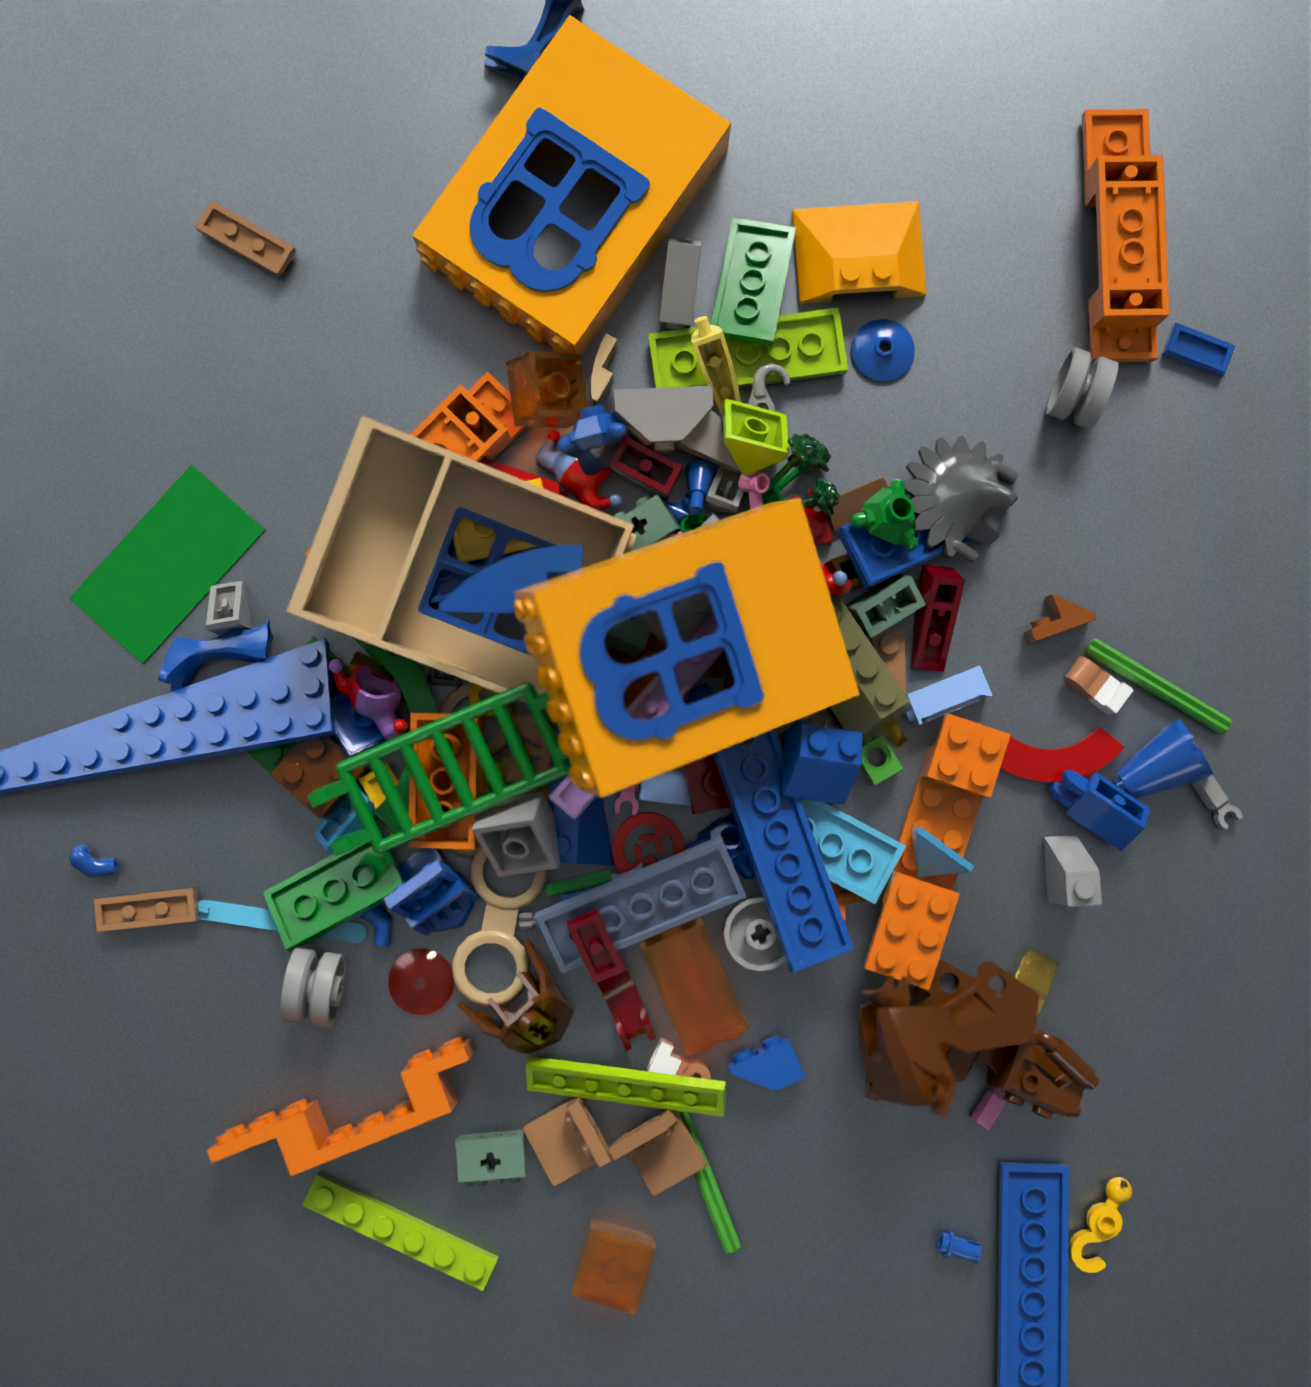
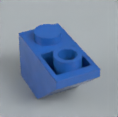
[727,1034,806,1091]

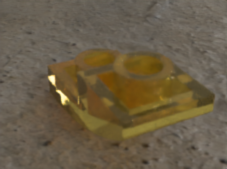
[1016,949,1059,1016]

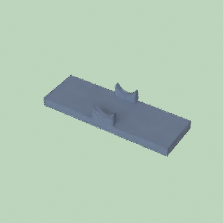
[535,836,747,974]

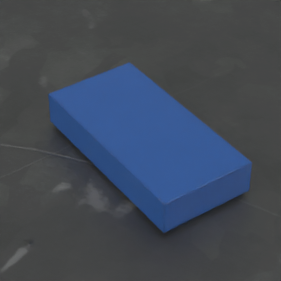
[1161,322,1236,377]

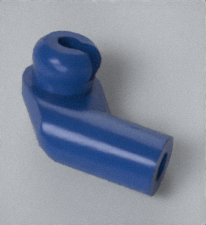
[359,905,392,947]

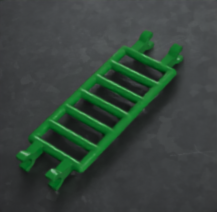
[307,682,571,857]

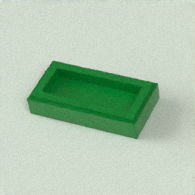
[545,868,612,897]

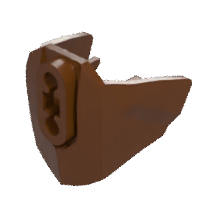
[457,939,573,1054]

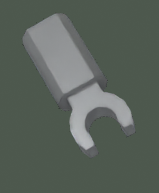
[1190,775,1243,829]

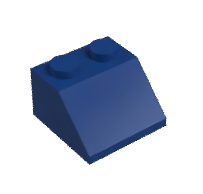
[781,723,863,805]

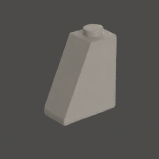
[659,237,702,330]
[1043,835,1102,907]

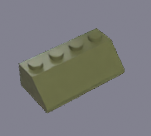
[830,595,910,740]

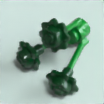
[762,433,840,516]

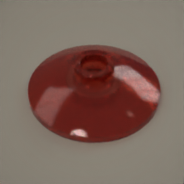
[388,948,454,1015]

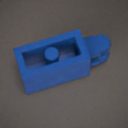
[1049,769,1150,851]

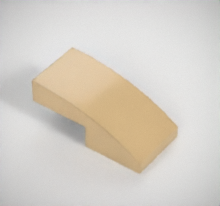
[591,333,618,406]

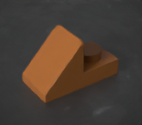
[1024,594,1096,644]

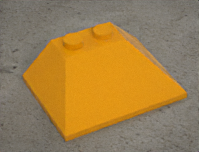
[792,201,926,304]

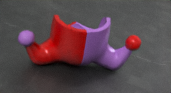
[328,659,407,740]

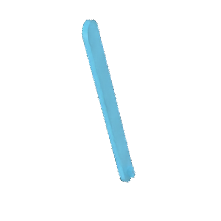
[198,900,368,943]

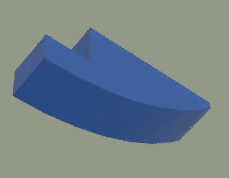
[438,544,582,613]

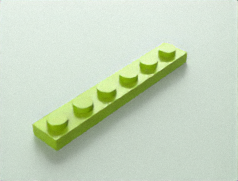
[526,1056,726,1117]
[302,1172,498,1291]

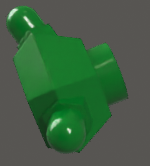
[850,479,918,551]

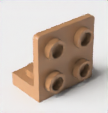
[523,1097,612,1186]
[607,1109,707,1196]

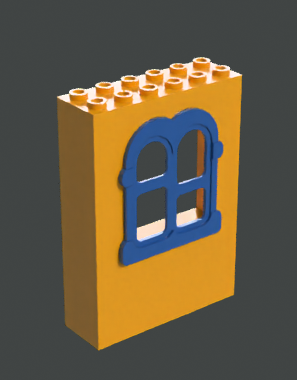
[412,15,731,364]
[513,498,860,797]

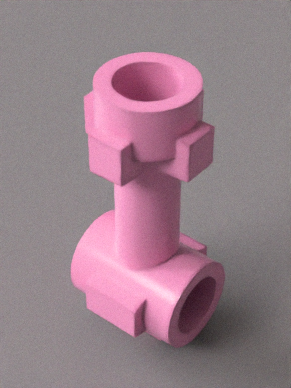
[738,470,770,510]

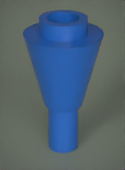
[684,460,717,515]

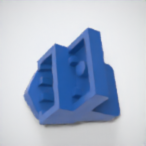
[384,848,479,936]

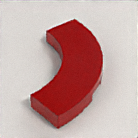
[1000,726,1125,782]

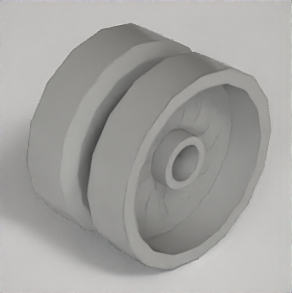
[1046,346,1119,430]
[722,895,786,972]
[280,948,346,1028]

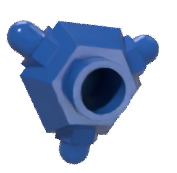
[557,404,626,453]
[685,811,755,880]

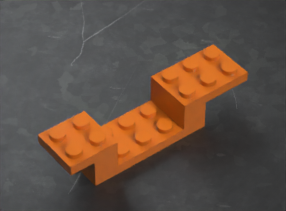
[1082,109,1169,362]
[305,371,534,557]
[863,713,1011,990]
[207,1036,476,1176]

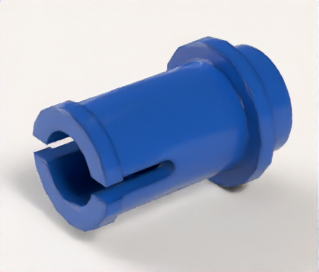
[936,1231,982,1264]

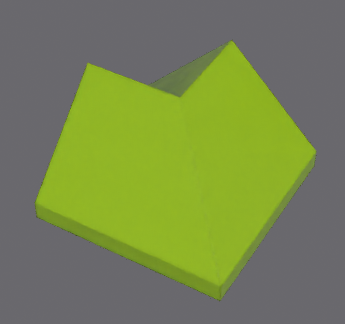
[723,398,789,476]

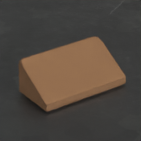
[827,476,888,535]

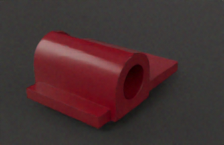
[684,756,732,814]

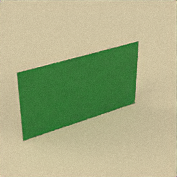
[69,464,265,664]

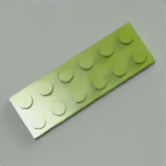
[648,307,848,388]

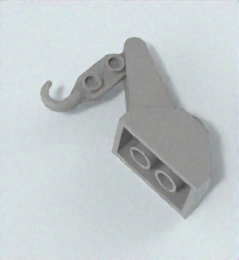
[606,364,790,480]

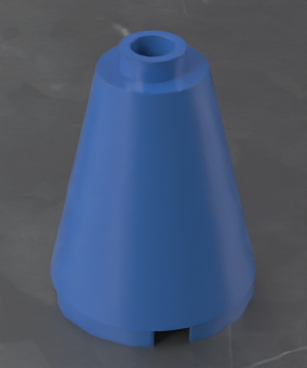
[1114,719,1213,799]

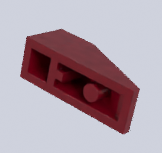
[911,565,965,672]

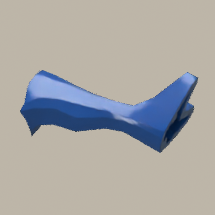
[484,0,585,79]
[159,620,274,692]

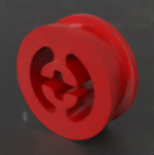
[612,812,685,873]

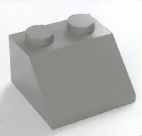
[472,792,560,877]

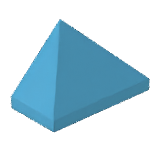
[314,785,374,853]
[911,826,974,877]

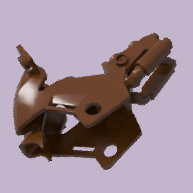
[859,960,1099,1119]

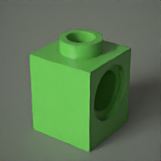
[860,733,903,786]

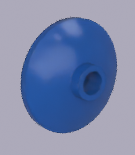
[851,319,915,382]

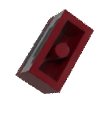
[609,436,683,500]

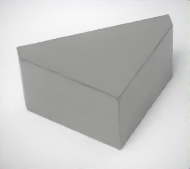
[704,466,744,516]
[206,580,252,635]

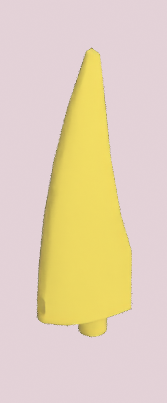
[691,316,741,417]

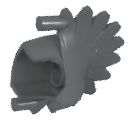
[904,436,1019,564]

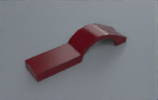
[567,909,656,1051]

